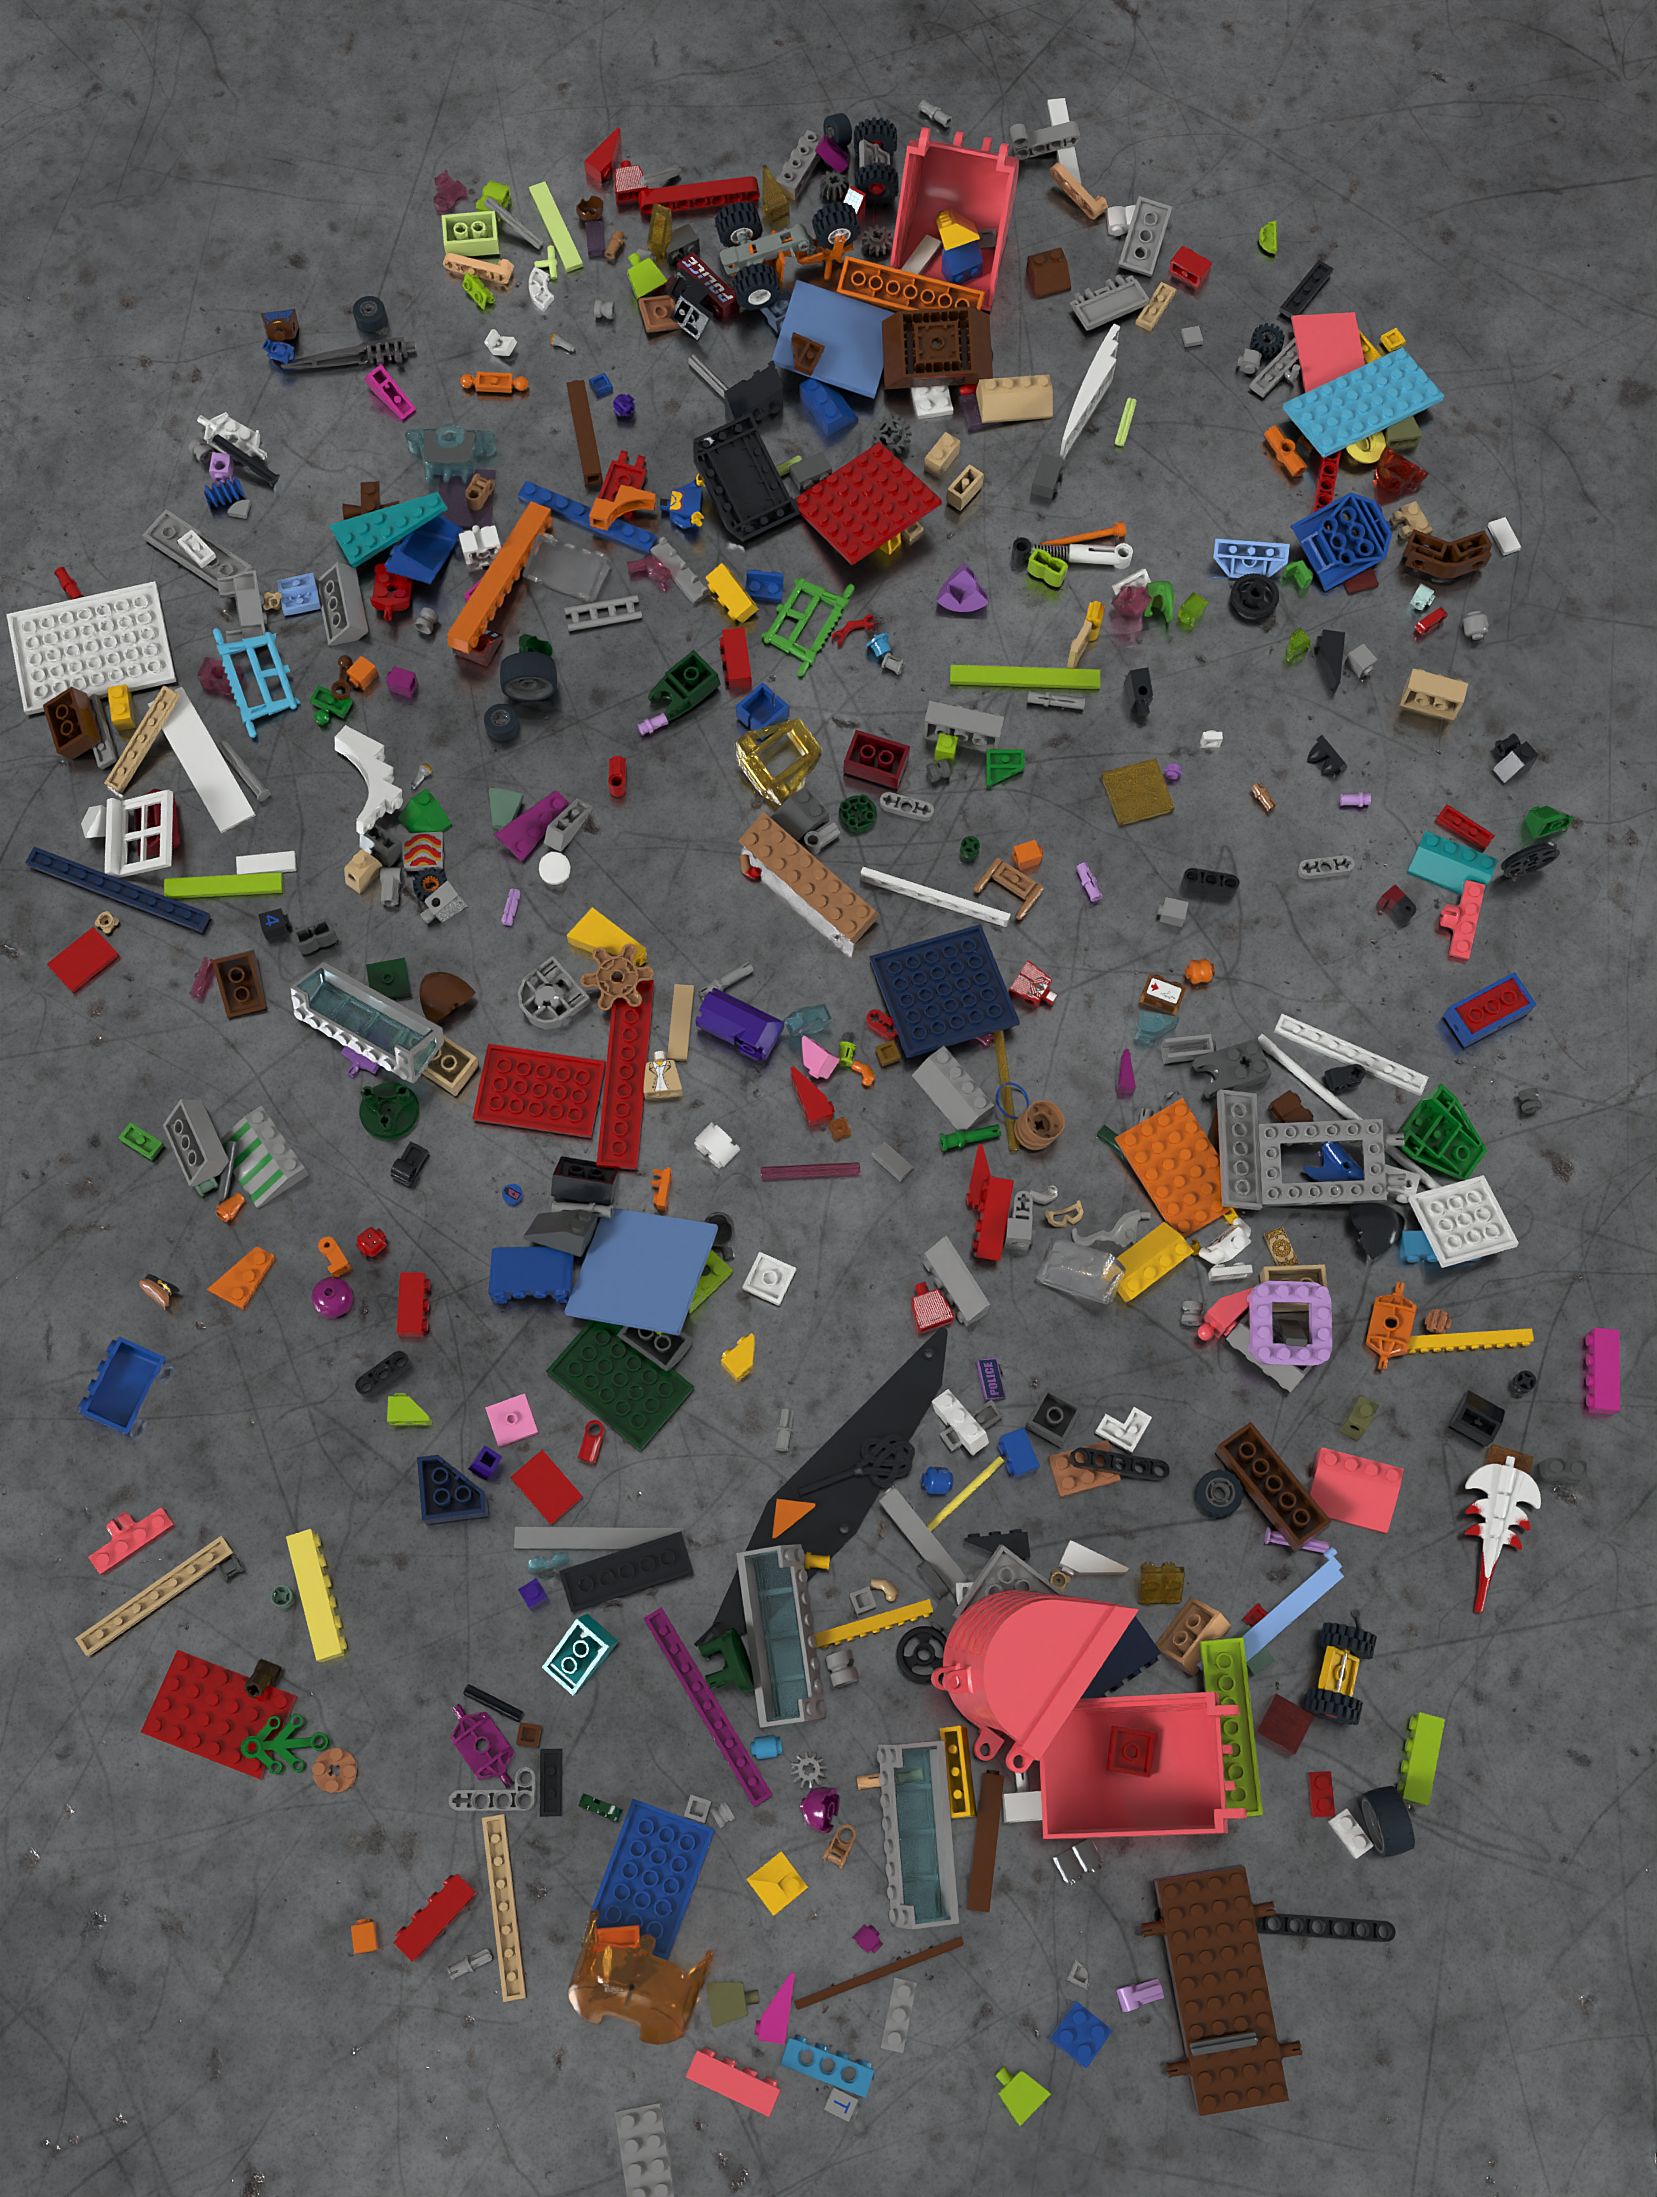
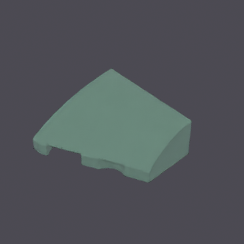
[489,788,524,830]

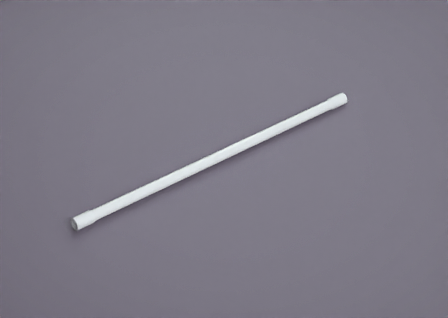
[1258,1034,1503,1252]

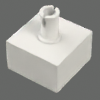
[1001,1770,1042,1823]

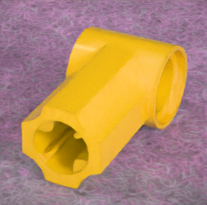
[1084,601,1105,641]

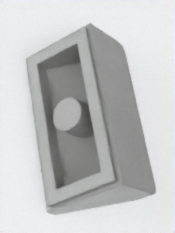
[871,1141,914,1182]

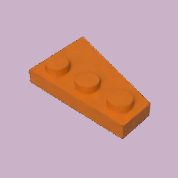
[207,1246,276,1310]

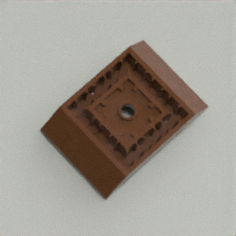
[882,307,993,389]

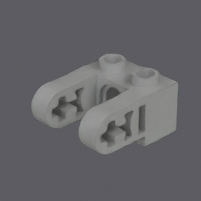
[1003,1191,1036,1251]

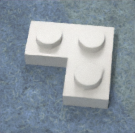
[1095,1407,1152,1454]

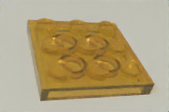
[1101,758,1175,825]

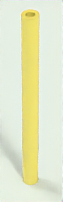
[926,1456,1005,1531]

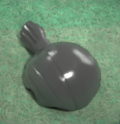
[704,1212,735,1259]

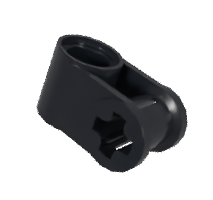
[1324,1064,1366,1092]

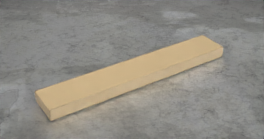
[104,685,181,794]

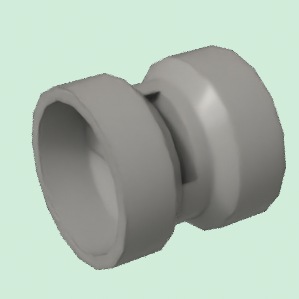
[594,299,615,319]
[188,437,214,463]
[414,608,439,634]
[1181,1301,1203,1326]

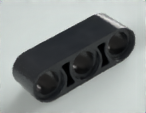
[1181,868,1240,898]
[355,1351,411,1398]

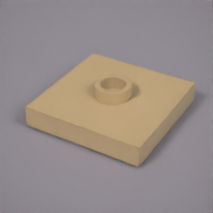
[1067,620,1093,669]

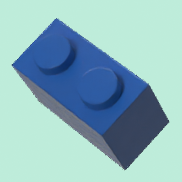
[998,1427,1040,1478]

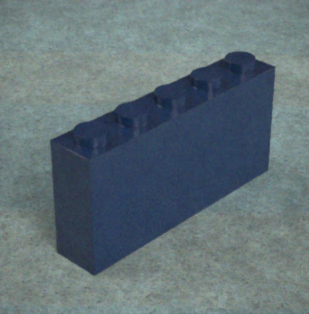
[1080,1616,1161,1699]

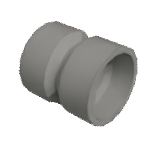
[825,1650,859,1687]

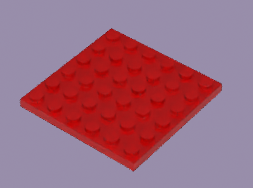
[794,442,942,565]

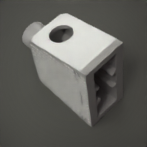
[420,881,468,923]

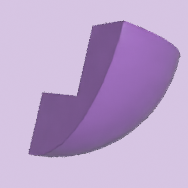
[936,562,989,612]

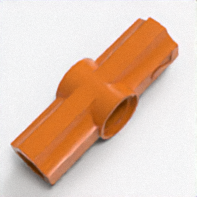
[1264,425,1307,477]

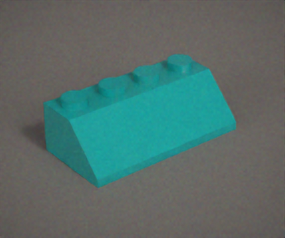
[1407,831,1498,894]

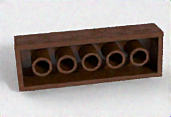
[1216,1422,1332,1552]

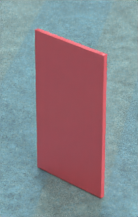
[1291,312,1365,393]

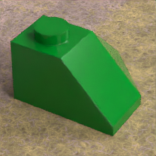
[398,788,452,833]
[1524,806,1574,839]

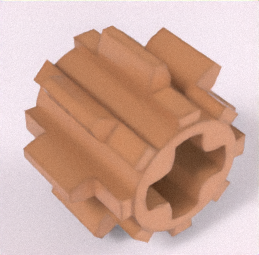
[1424,1309,1452,1334]

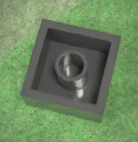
[1025,1387,1083,1448]

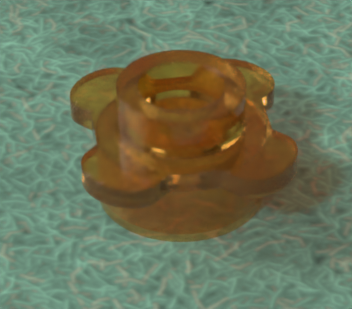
[829,1117,851,1139]

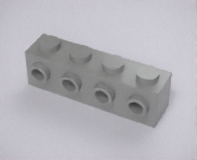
[775,130,822,200]

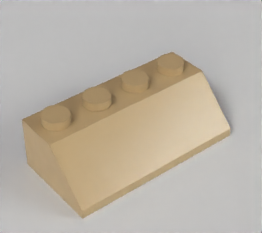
[976,374,1053,423]

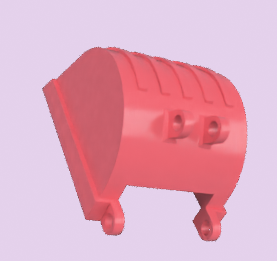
[890,127,1019,311]
[931,1590,1139,1773]
[1040,1692,1247,1839]

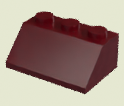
[134,789,180,857]

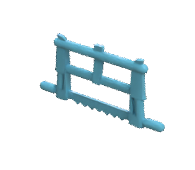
[213,628,300,738]

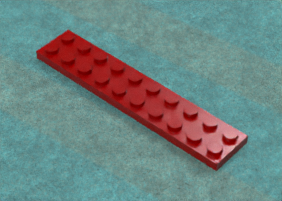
[597,978,654,1170]

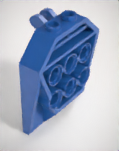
[1290,492,1392,591]

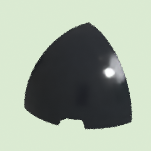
[1349,1203,1405,1259]

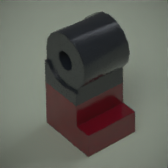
[1378,884,1417,922]

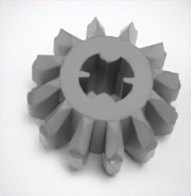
[790,1751,827,1789]

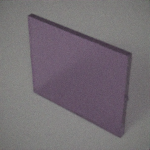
[438,468,496,529]

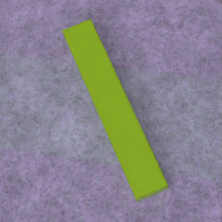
[164,872,283,899]

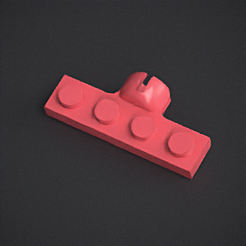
[1440,880,1485,960]
[88,1506,174,1574]

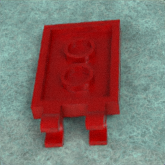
[598,450,647,521]

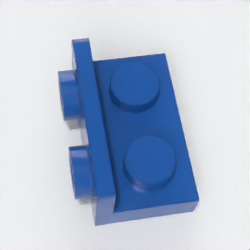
[745,569,784,603]

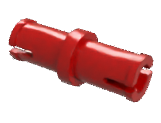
[54,567,84,600]

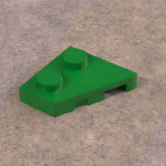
[986,749,1025,787]

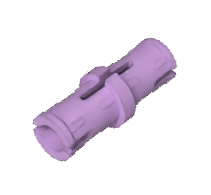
[1076,862,1103,902]

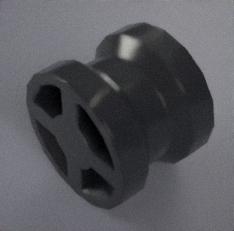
[1512,1370,1537,1394]

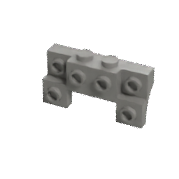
[217,570,267,646]

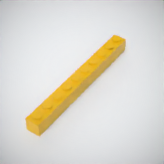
[1408,1328,1534,1353]
[814,1599,934,1651]

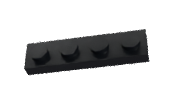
[1279,260,1334,319]

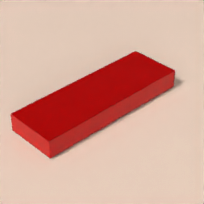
[1435,804,1495,852]

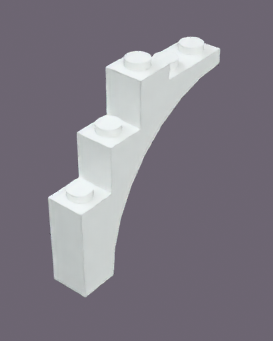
[335,725,403,835]

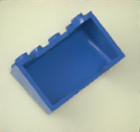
[384,515,463,585]
[488,1247,574,1304]
[77,1336,166,1434]

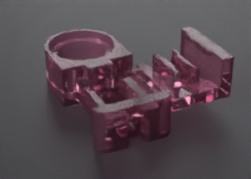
[433,170,467,212]

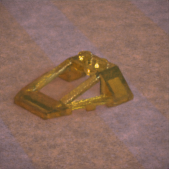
[735,718,822,805]

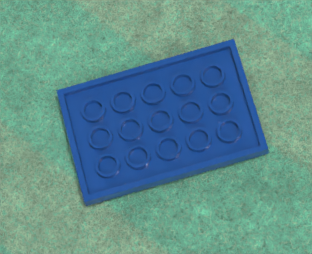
[585,1799,715,1960]

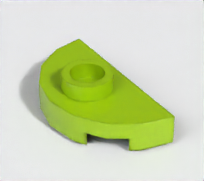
[1258,221,1277,254]

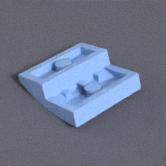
[277,573,321,616]

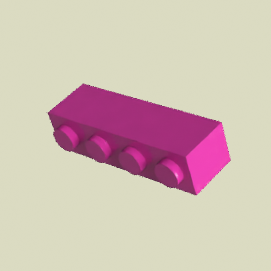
[1586,1328,1620,1415]

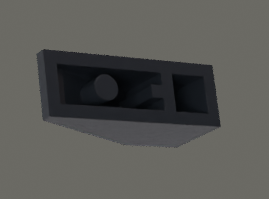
[1315,629,1345,691]

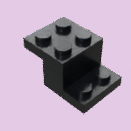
[667,268,713,340]

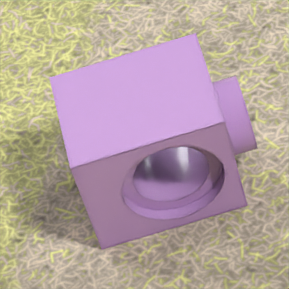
[209,452,234,483]

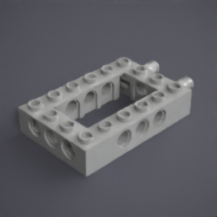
[1258,1119,1407,1207]

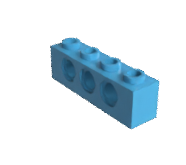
[780,2034,875,2098]

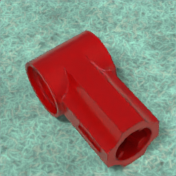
[608,756,626,797]
[578,1420,606,1463]

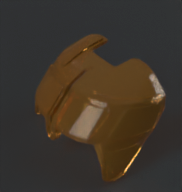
[567,1908,714,2045]

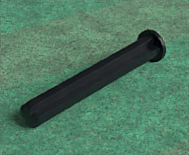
[212,434,280,487]

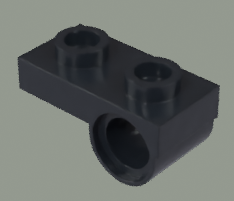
[390,1141,429,1186]

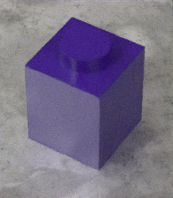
[468,1445,502,1480]
[518,1578,550,1611]

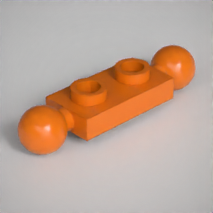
[460,372,529,393]

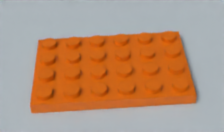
[1114,1098,1234,1238]

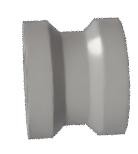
[710,1800,735,1829]

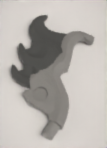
[1071,1209,1150,1273]

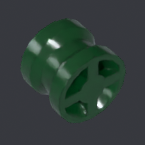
[960,836,980,860]

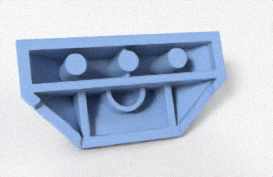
[1213,539,1290,578]

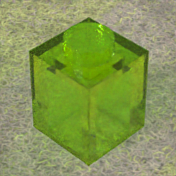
[1178,592,1208,626]

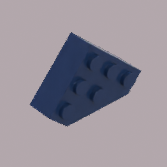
[417,1455,489,1524]

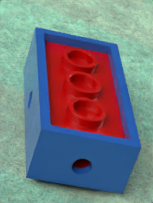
[1443,972,1536,1048]

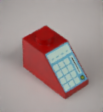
[843,186,866,224]

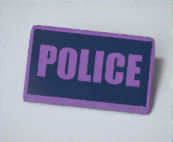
[976,1358,1006,1403]

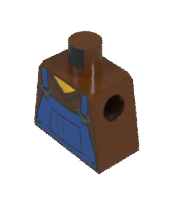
[261,309,299,341]

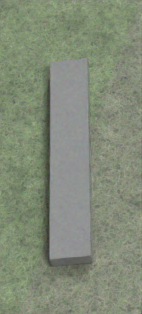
[878,1488,970,1598]

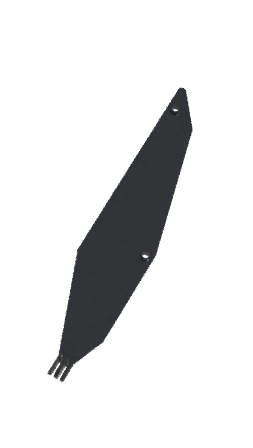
[694,1327,948,1660]

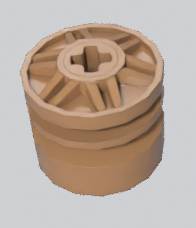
[1014,1100,1065,1150]

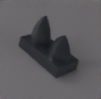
[1307,735,1347,774]

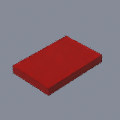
[47,927,119,993]
[510,1450,583,1525]

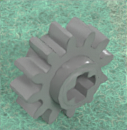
[862,225,893,256]

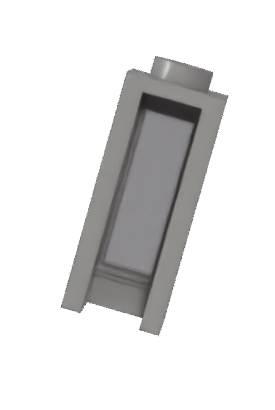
[1160,1034,1216,1065]

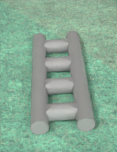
[564,595,642,631]

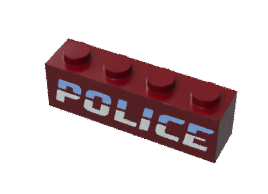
[677,252,740,320]

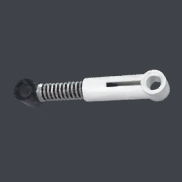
[1011,537,1133,569]

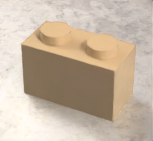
[924,432,960,479]
[946,464,984,511]

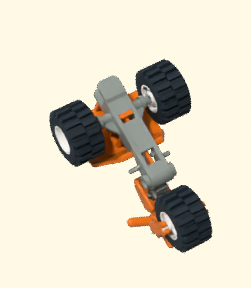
[715,202,861,310]

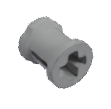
[881,652,905,675]

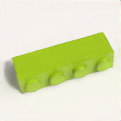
[1397,1712,1445,1807]

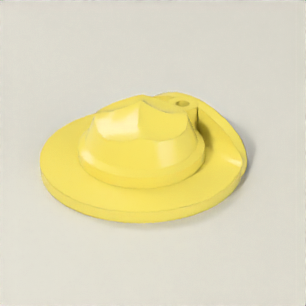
[1346,431,1386,464]

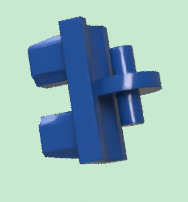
[262,339,295,364]

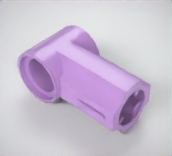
[1116,1978,1164,2012]

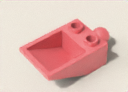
[1198,1287,1254,1341]

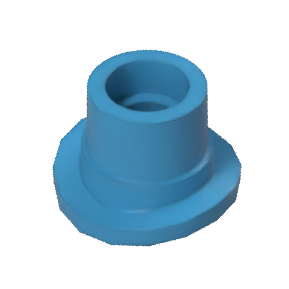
[866,632,892,658]

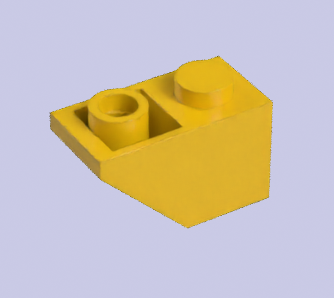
[721,1333,755,1382]

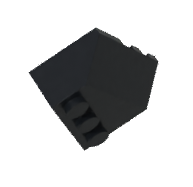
[724,360,783,422]

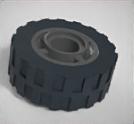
[1195,1469,1244,1517]

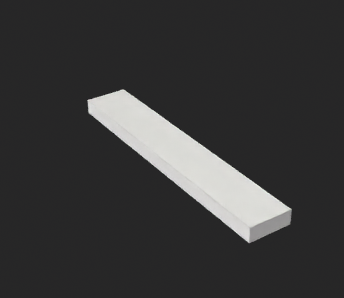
[1047,98,1081,184]

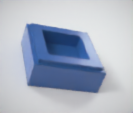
[589,372,613,397]

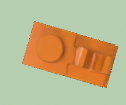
[651,1167,672,1212]

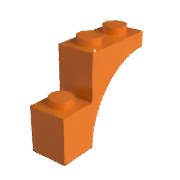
[589,485,657,531]

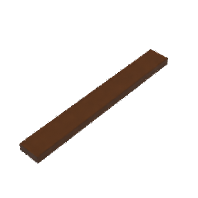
[794,1936,964,2010]

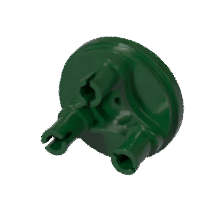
[359,1082,420,1141]
[699,1628,755,1692]

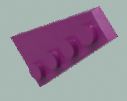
[493,790,570,861]

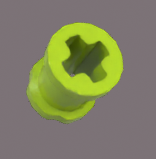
[837,1041,857,1067]

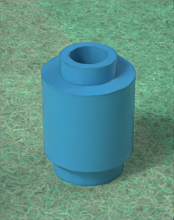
[750,1735,782,1759]

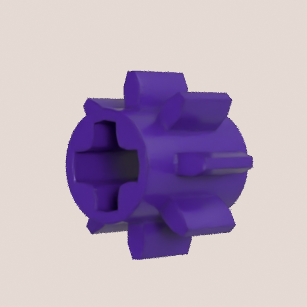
[613,394,635,417]

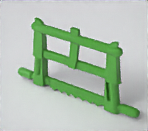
[761,578,855,676]

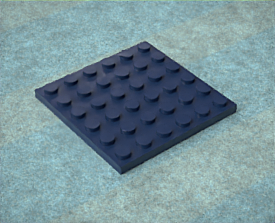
[870,924,1020,1058]

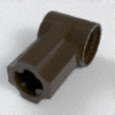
[244,1659,282,1698]

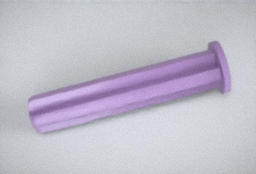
[1264,1527,1329,1553]

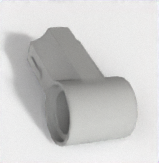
[803,821,840,855]
[380,867,403,906]

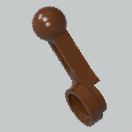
[331,655,353,700]

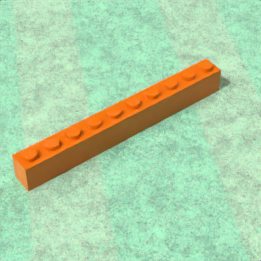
[447,501,553,654]

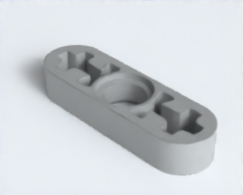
[880,792,934,822]
[1298,855,1355,879]

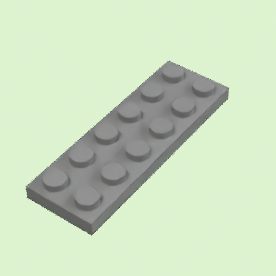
[142,509,253,588]
[1217,1089,1262,1210]

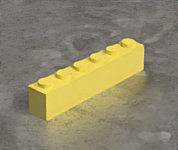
[286,1529,347,1663]

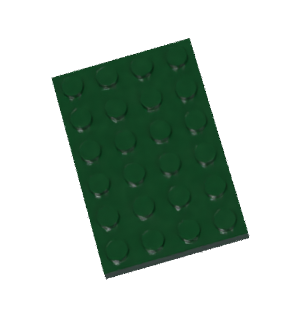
[546,1320,694,1451]

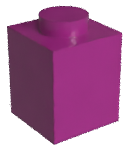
[386,666,418,697]

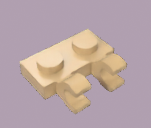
[1390,501,1433,540]

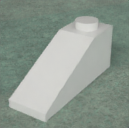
[1058,1540,1129,1576]

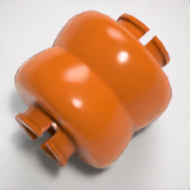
[1185,958,1215,984]

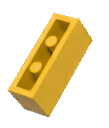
[705,563,759,623]

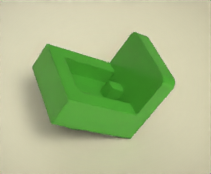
[1283,560,1313,590]

